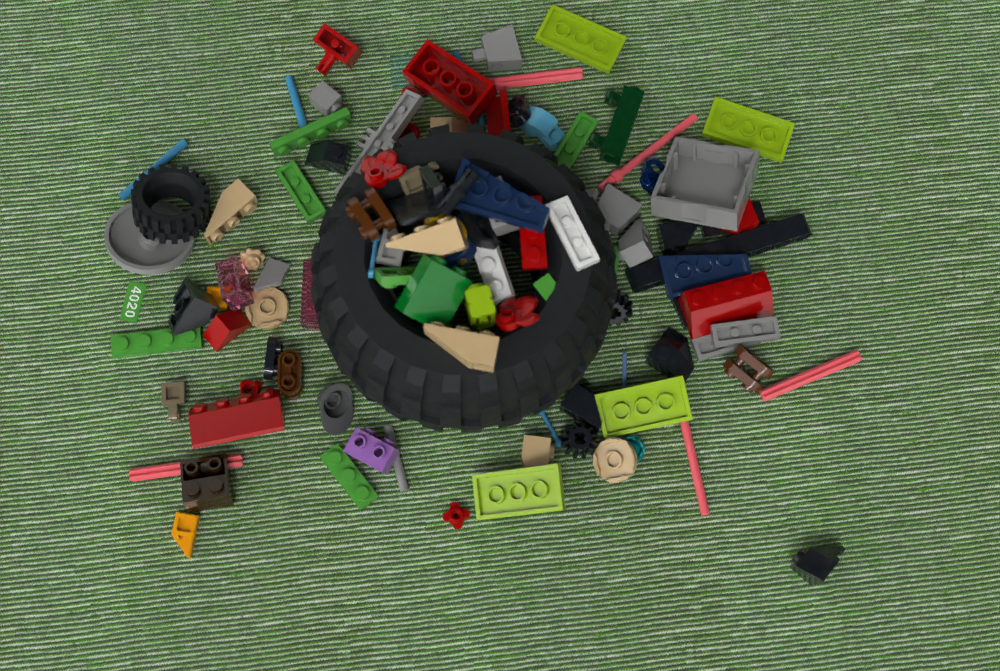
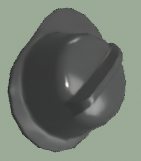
[317,383,353,435]

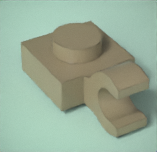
[161,381,186,423]

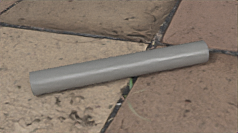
[383,425,409,492]

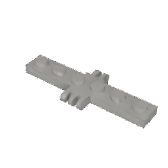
[334,89,425,194]

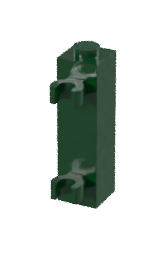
[588,85,644,166]

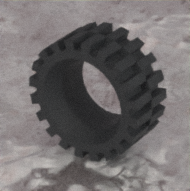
[131,164,211,244]

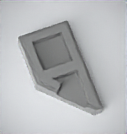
[376,228,405,267]
[253,258,290,293]

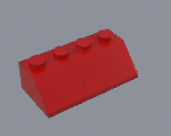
[678,271,773,340]
[188,388,285,449]

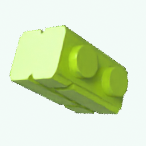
[465,283,496,332]

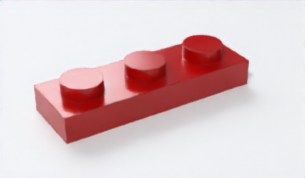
[520,195,548,271]

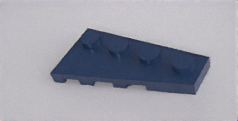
[453,158,550,234]
[657,254,752,299]

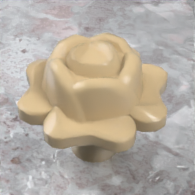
[239,248,265,270]

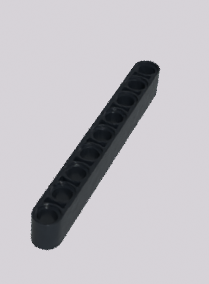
[625,214,812,293]

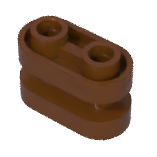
[344,187,397,242]
[723,344,775,393]
[277,350,304,400]

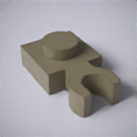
[398,161,443,196]

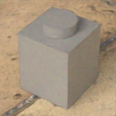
[308,80,343,116]

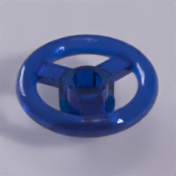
[640,158,665,196]

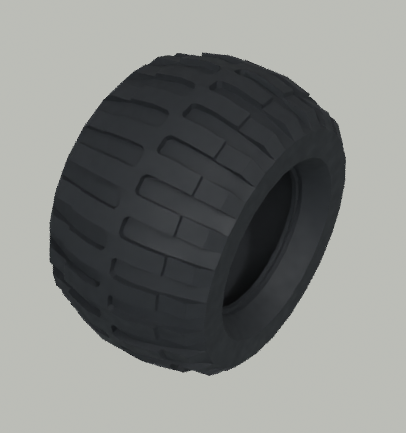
[310,124,617,433]

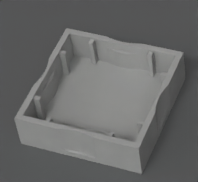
[650,136,760,231]

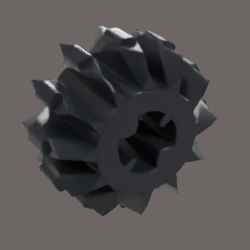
[609,290,633,327]
[560,421,598,460]

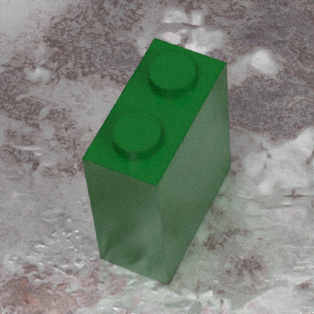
[395,254,473,327]

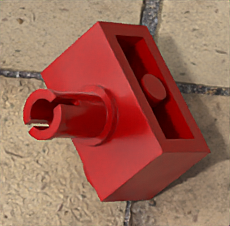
[313,23,363,76]

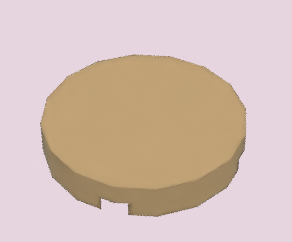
[245,286,290,330]
[593,438,637,483]

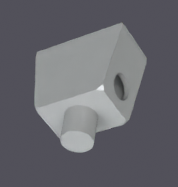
[471,25,522,71]
[598,184,642,236]

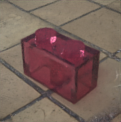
[215,255,254,311]

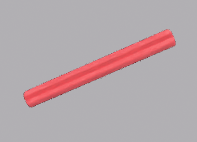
[487,67,583,90]
[760,350,862,401]
[129,453,243,482]

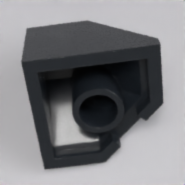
[168,277,218,335]
[645,327,694,382]
[791,546,845,586]

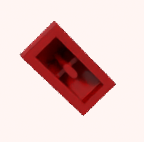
[203,308,252,352]

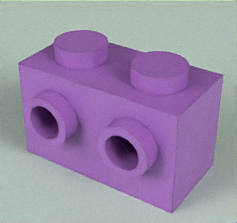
[343,427,400,475]

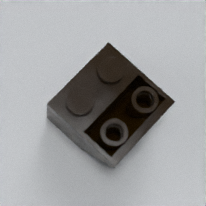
[180,453,235,513]

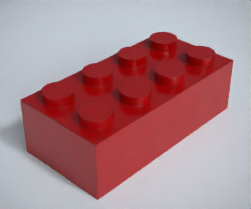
[402,39,498,124]

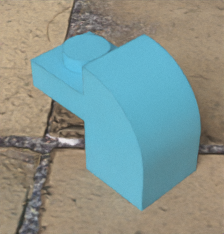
[519,106,566,151]

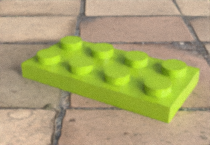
[534,4,627,74]
[701,96,795,163]
[594,375,693,439]
[472,464,566,521]

